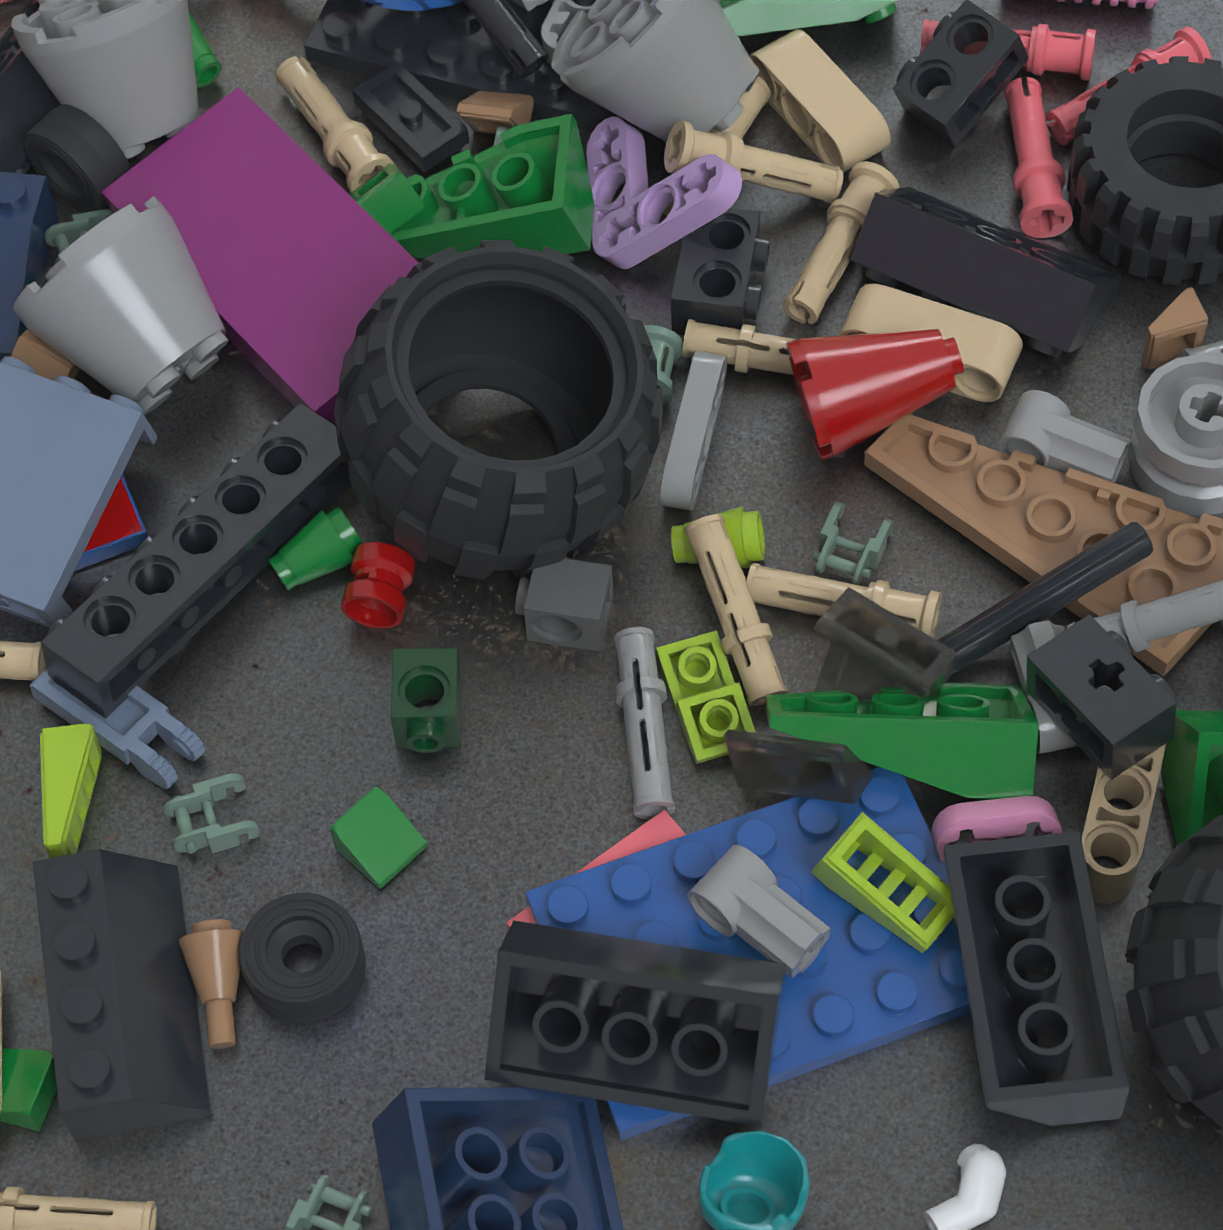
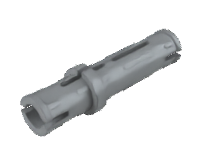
[1067,579,1223,652]
[614,627,675,820]

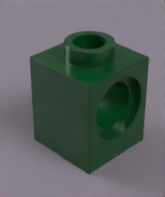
[390,648,462,753]

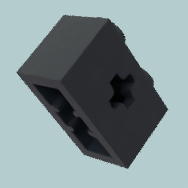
[1026,614,1177,780]

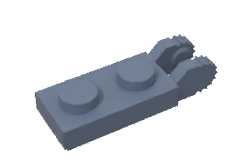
[30,669,205,790]

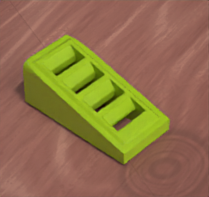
[40,724,102,858]
[811,812,954,954]

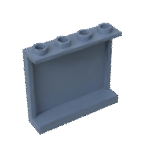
[0,356,158,628]

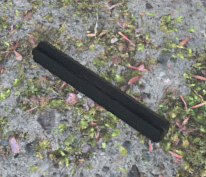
[922,522,1153,680]

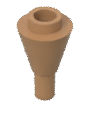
[179,919,243,1049]

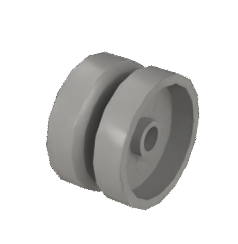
[1127,354,1223,516]

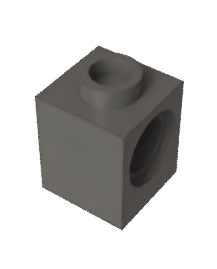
[515,558,614,652]

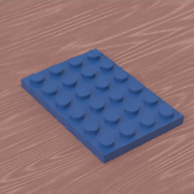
[525,767,970,1141]

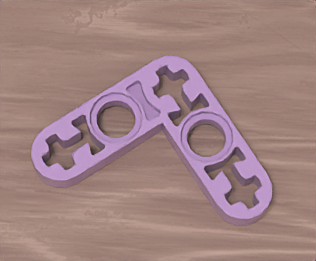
[587,116,742,269]

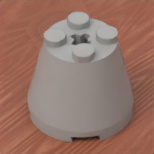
[11,0,199,158]
[552,0,759,142]
[13,196,228,415]

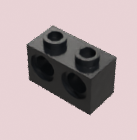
[892,0,1029,147]
[671,208,770,336]

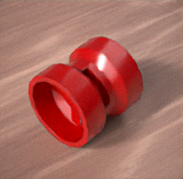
[341,542,416,629]

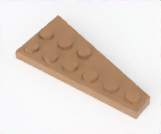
[864,414,1223,677]

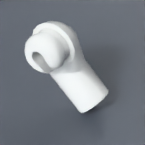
[924,1144,1006,1230]

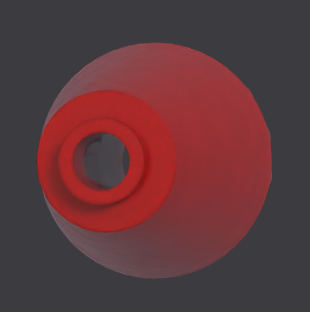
[786,329,964,461]

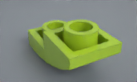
[655,630,759,764]

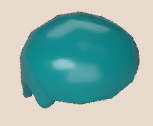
[698,1130,810,1230]

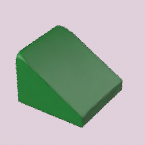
[349,164,425,234]
[330,786,428,889]
[0,1048,57,1132]

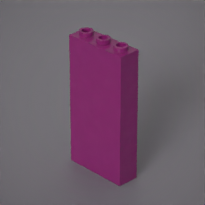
[101,87,419,426]

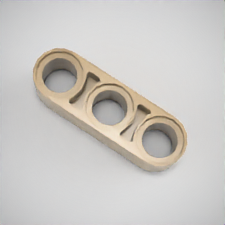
[749,29,891,172]
[838,284,1023,402]
[1081,744,1166,904]

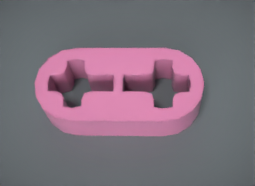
[931,796,1063,862]

